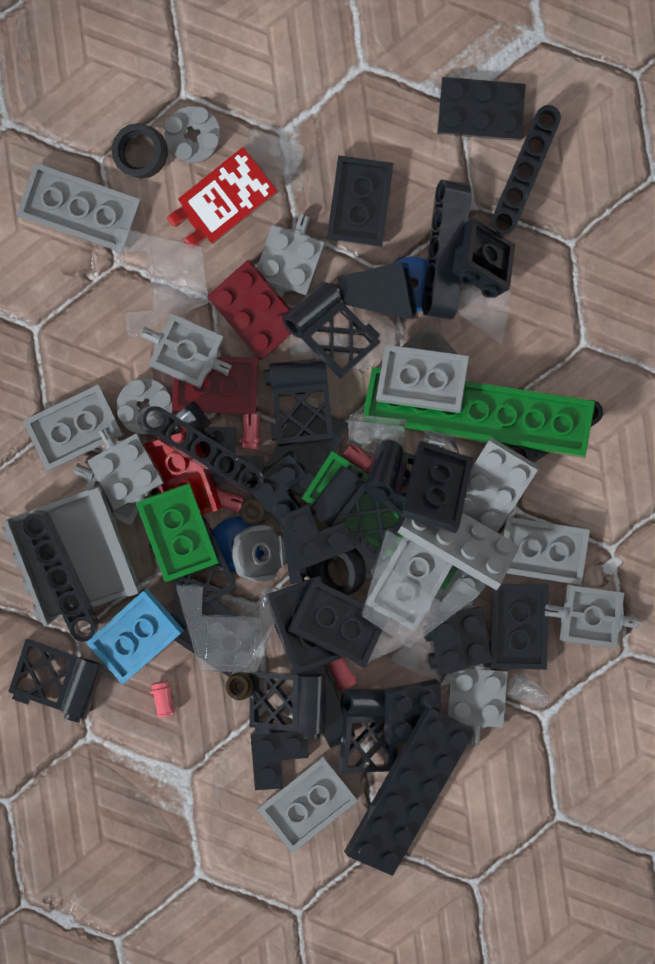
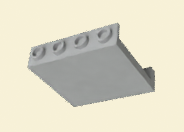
[2,485,142,627]

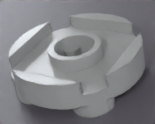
[164,106,221,164]
[117,378,173,435]
[232,525,286,582]

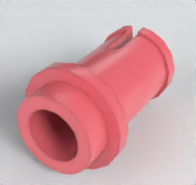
[240,414,262,449]
[343,442,374,474]
[216,486,244,513]
[327,658,357,691]
[150,681,175,718]

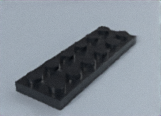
[344,706,475,876]

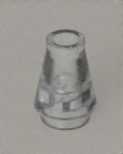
[506,673,550,708]

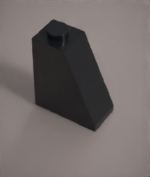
[336,262,419,320]

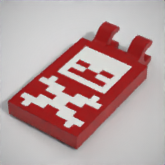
[166,147,278,249]

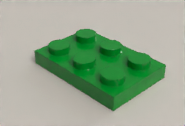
[136,482,219,582]

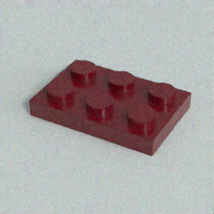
[206,259,291,361]
[172,357,258,414]

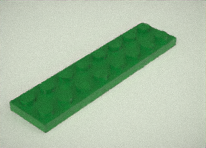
[362,367,595,458]

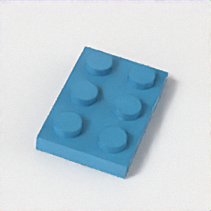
[86,589,184,685]

